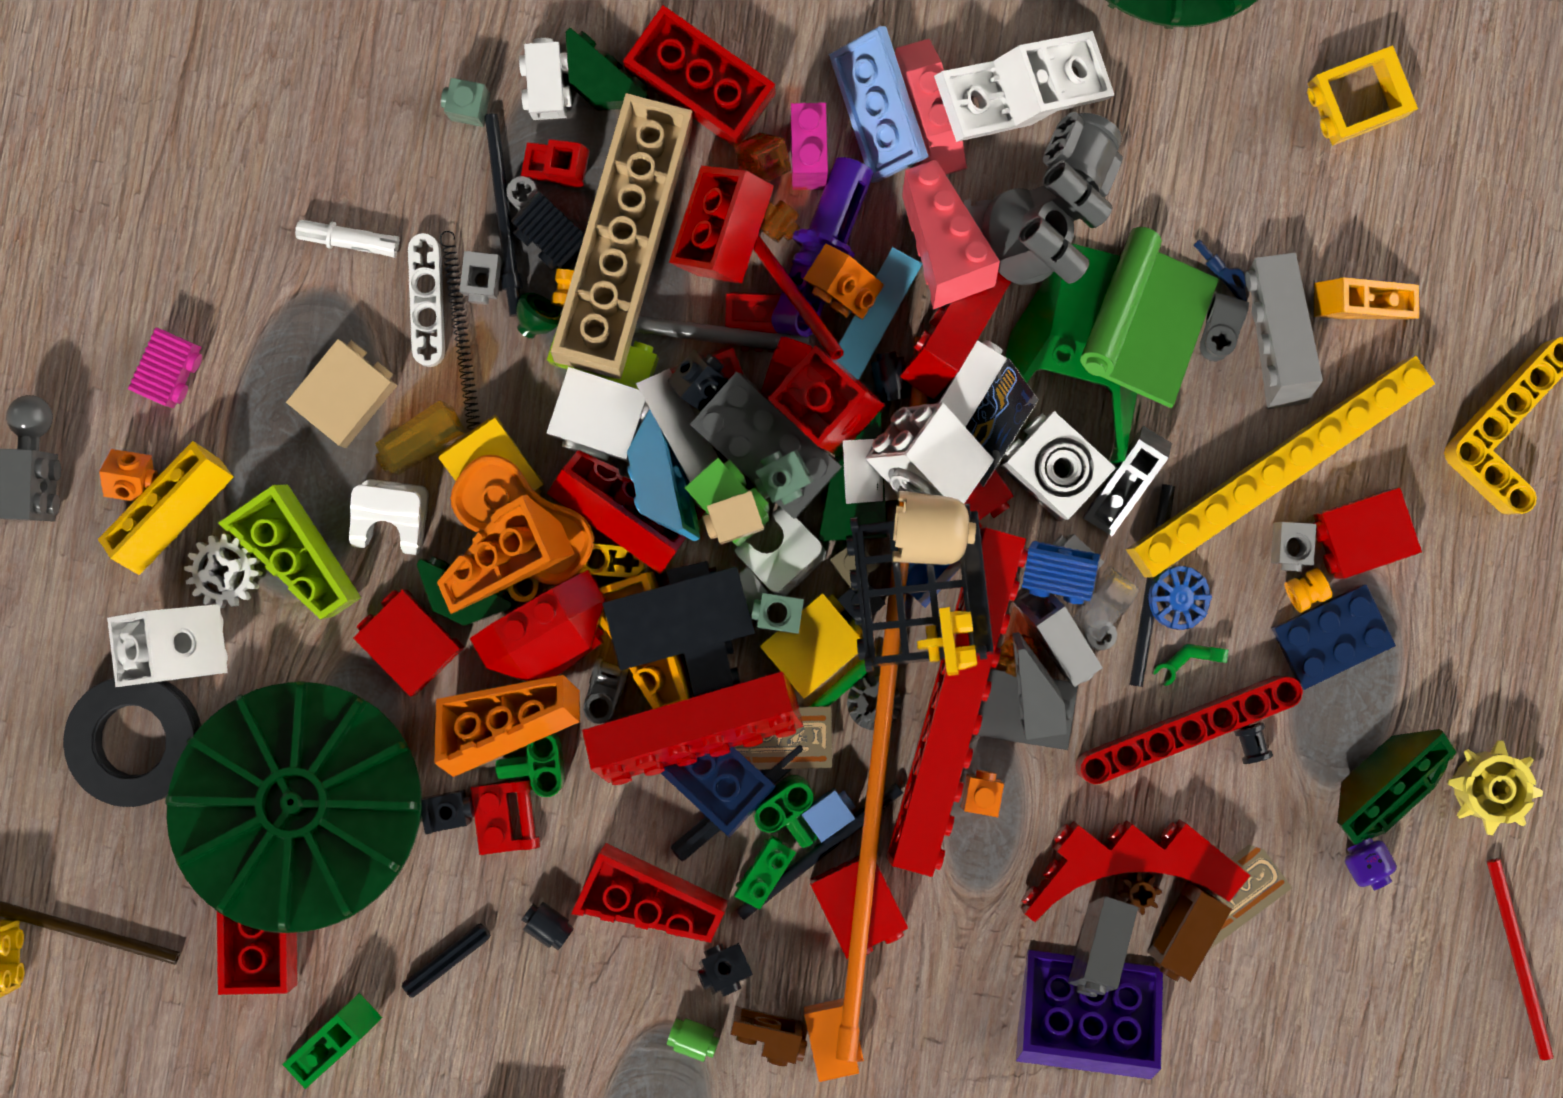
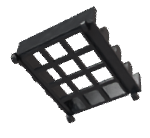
[846,504,994,672]

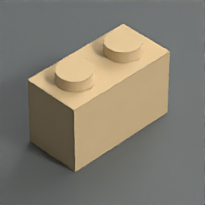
[703,491,764,544]

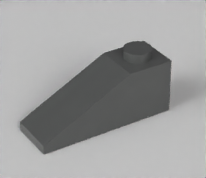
[1083,426,1172,536]
[1012,632,1072,740]

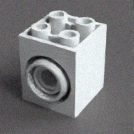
[547,367,650,462]
[865,403,994,503]
[1000,411,1116,521]
[107,604,228,687]

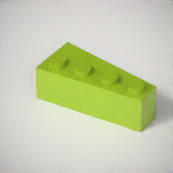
[218,484,362,620]

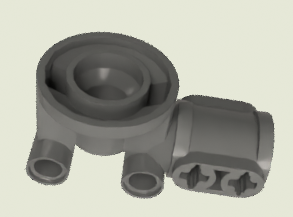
[982,112,1123,285]

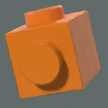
[960,770,1004,817]

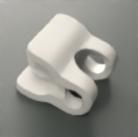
[349,479,429,555]
[735,507,826,596]

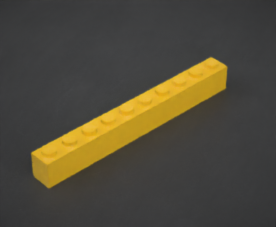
[1125,356,1435,578]

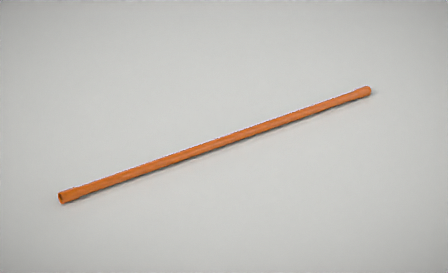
[836,337,928,1061]

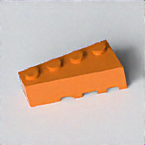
[434,675,580,777]

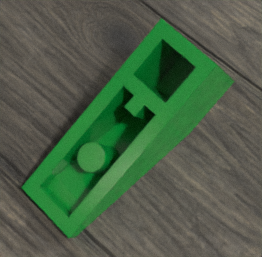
[282,993,383,1089]

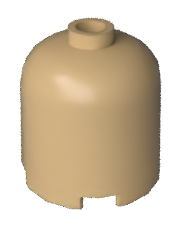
[892,491,976,565]

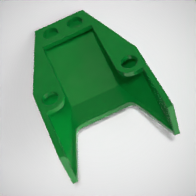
[1001,243,1137,465]

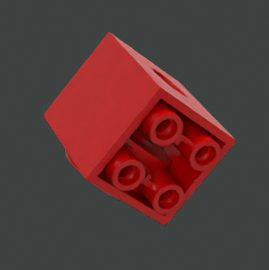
[768,345,885,457]

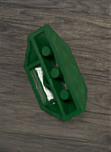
[1337,729,1456,845]

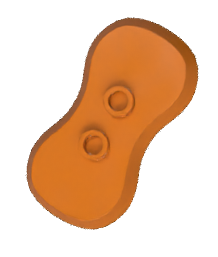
[450,455,594,585]

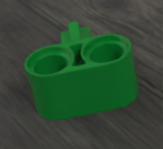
[495,733,565,797]
[752,775,817,848]

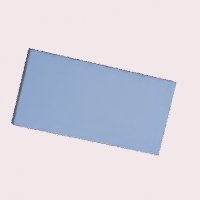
[829,26,929,183]

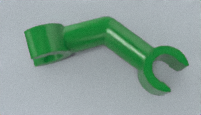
[1152,644,1229,686]

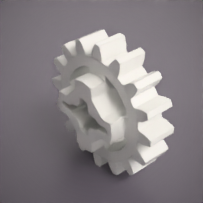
[184,534,263,608]

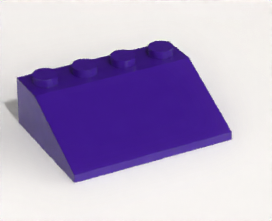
[1016,950,1163,1079]

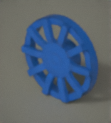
[1148,566,1212,630]

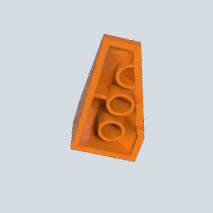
[437,495,575,614]

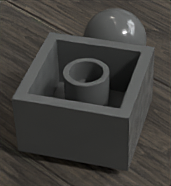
[0,395,62,522]

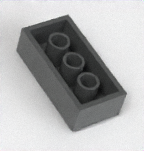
[690,372,844,519]

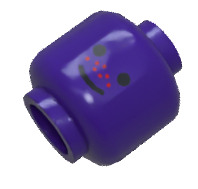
[1344,838,1397,891]

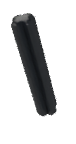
[402,923,491,998]

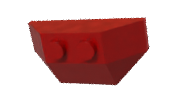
[470,570,606,682]

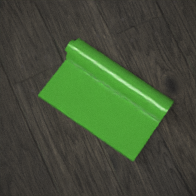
[1080,227,1219,408]

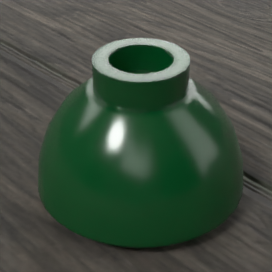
[516,293,561,339]

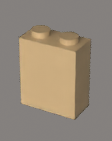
[286,339,398,448]

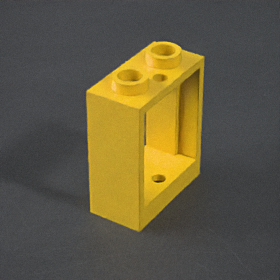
[1307,45,1418,146]

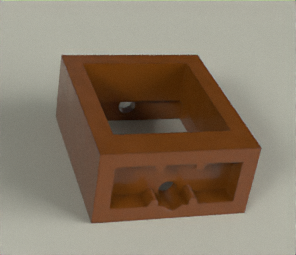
[1147,881,1232,982]

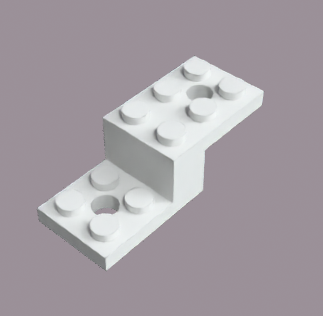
[934,31,1114,142]

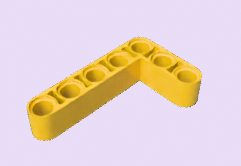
[1444,337,1563,515]

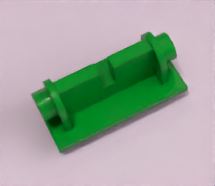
[734,835,797,910]

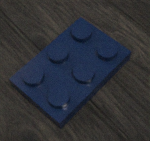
[1271,584,1396,690]
[661,747,776,838]

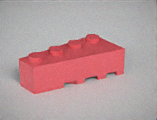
[902,159,1000,309]

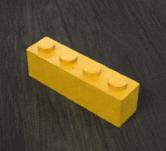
[98,441,234,575]

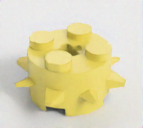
[1447,740,1543,835]

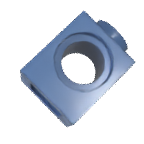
[802,787,856,843]

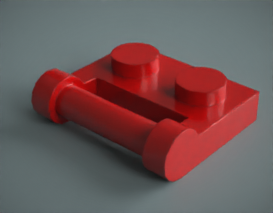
[471,779,541,855]

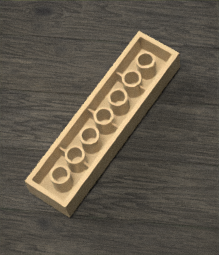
[551,93,693,380]

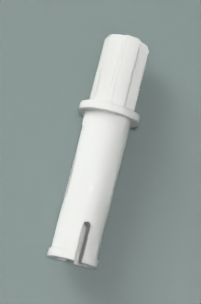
[295,220,399,258]

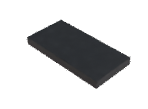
[602,567,755,671]

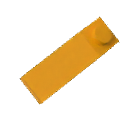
[1314,277,1419,319]

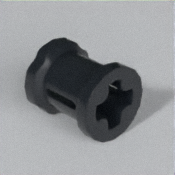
[1234,723,1273,764]

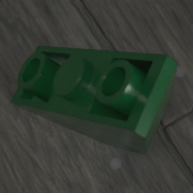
[565,28,649,111]
[417,556,517,625]

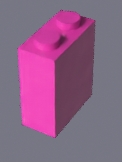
[790,103,828,190]

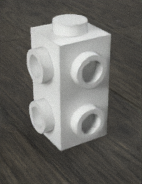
[519,38,572,120]

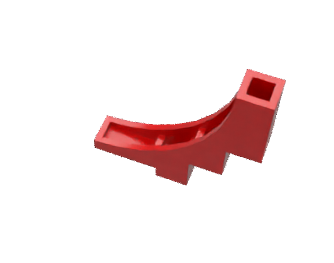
[1021,819,1251,922]

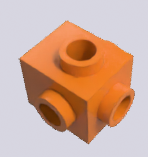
[99,449,158,501]

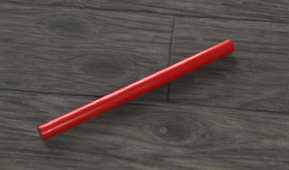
[753,235,844,360]
[1486,858,1554,1061]

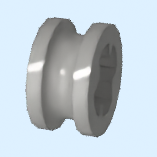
[507,176,538,209]
[1085,620,1117,650]

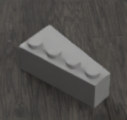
[1245,252,1323,409]

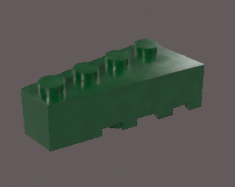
[818,410,887,542]

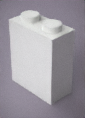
[938,340,1007,427]

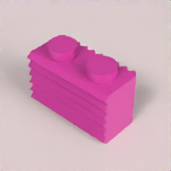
[128,327,202,408]

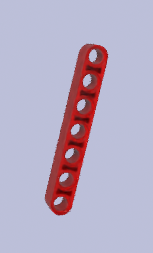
[1075,675,1303,784]

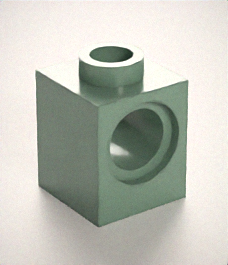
[752,593,804,634]

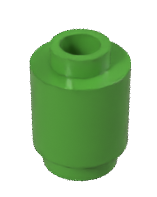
[667,1018,720,1062]

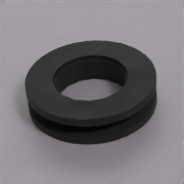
[63,678,201,807]

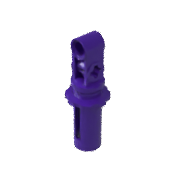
[772,157,874,337]

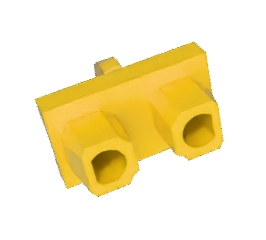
[917,607,977,676]

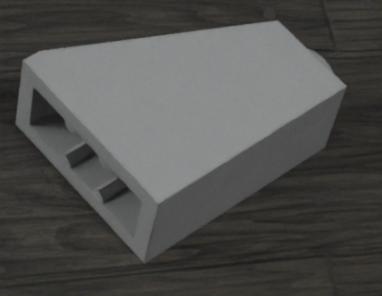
[1013,591,1103,687]

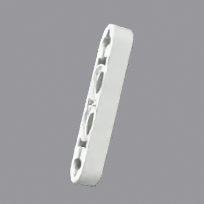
[408,233,445,367]

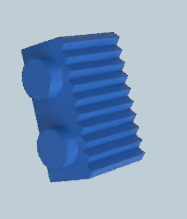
[1022,541,1101,604]

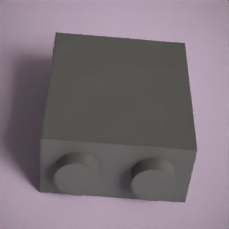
[1068,896,1138,997]

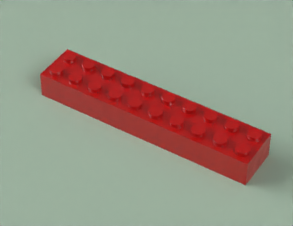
[886,527,1029,877]

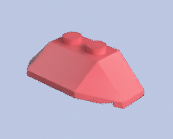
[895,39,967,175]

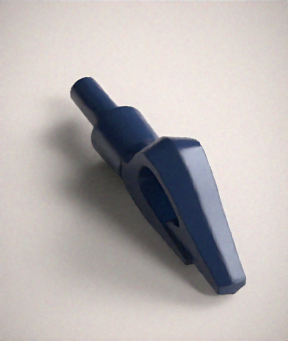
[1193,239,1247,301]

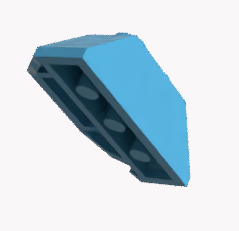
[627,409,700,541]

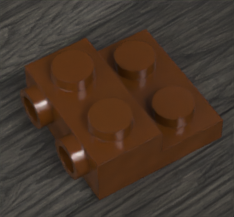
[731,1006,807,1066]

